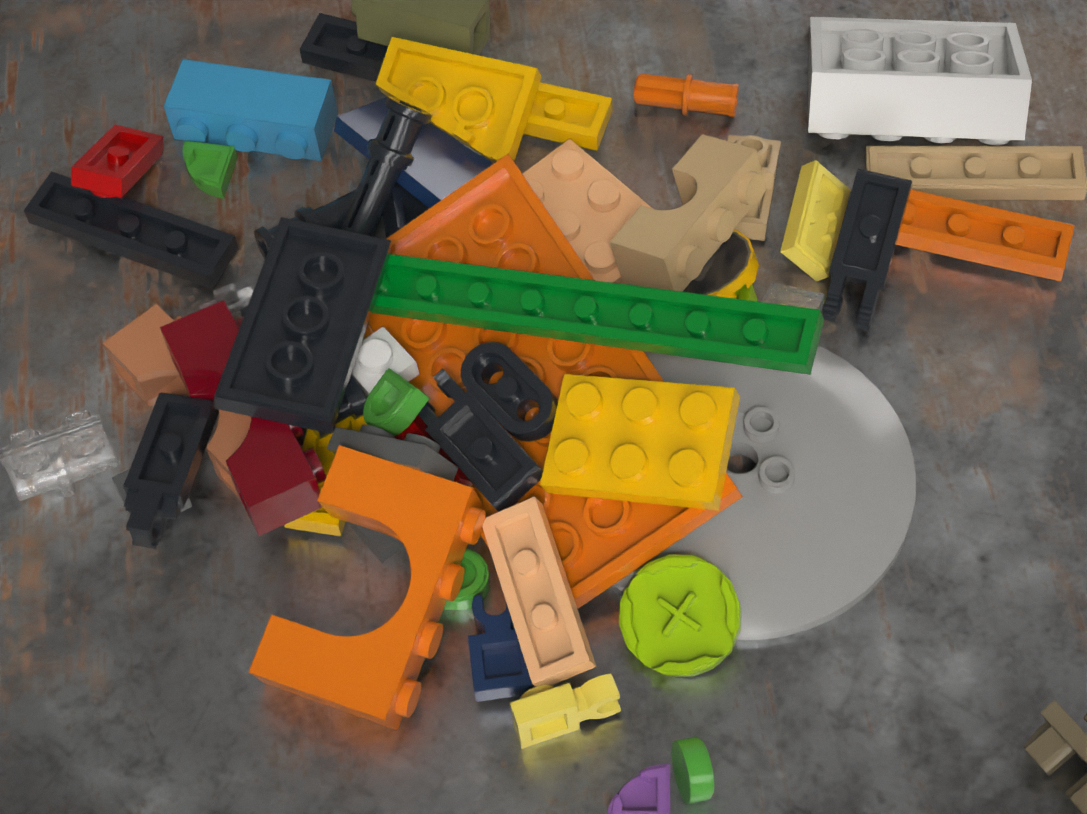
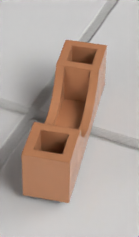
[103,304,303,499]

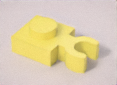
[510,673,621,749]

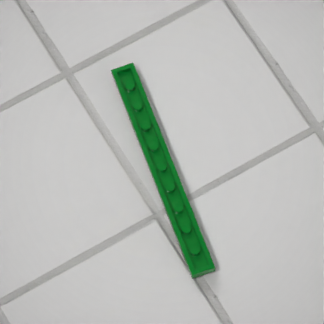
[371,254,824,375]

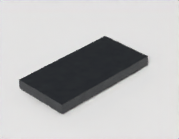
[214,217,391,434]

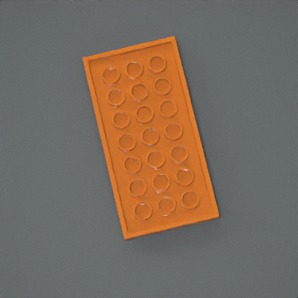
[363,154,743,609]

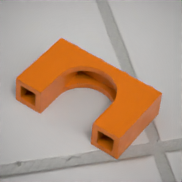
[249,445,486,730]

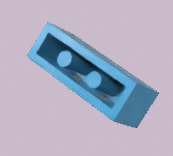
[163,59,338,161]

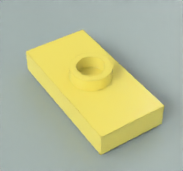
[780,160,851,282]

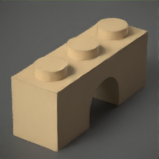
[610,134,767,292]

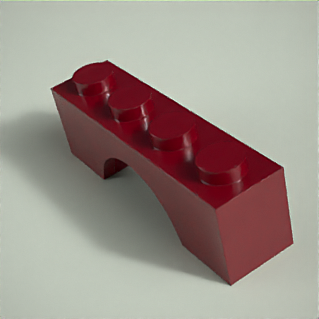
[160,300,326,536]

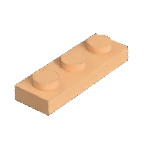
[482,496,597,687]

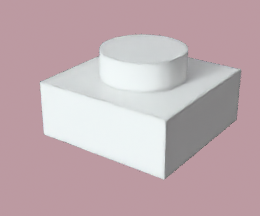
[351,327,419,398]

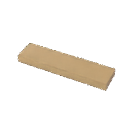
[865,146,1087,200]

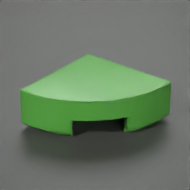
[183,141,238,199]

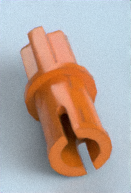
[633,74,739,118]

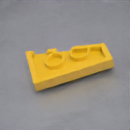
[376,37,542,163]

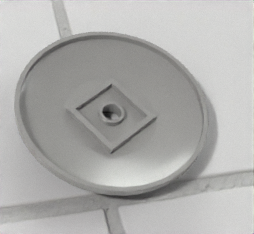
[610,346,916,641]

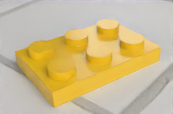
[540,374,740,511]

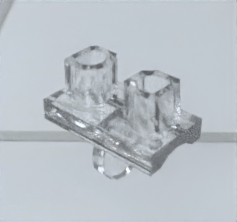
[0,409,119,501]

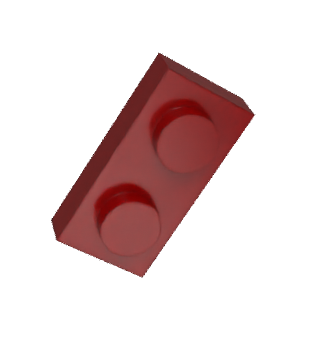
[71,124,164,198]

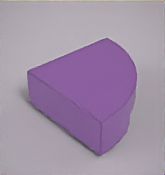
[607,764,670,814]

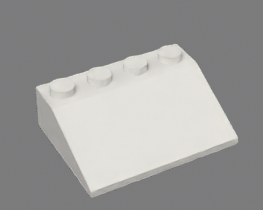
[807,17,1032,145]

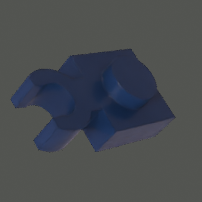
[468,595,535,702]

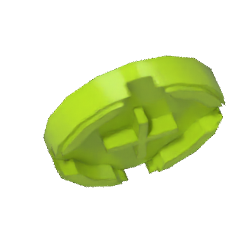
[619,554,742,677]

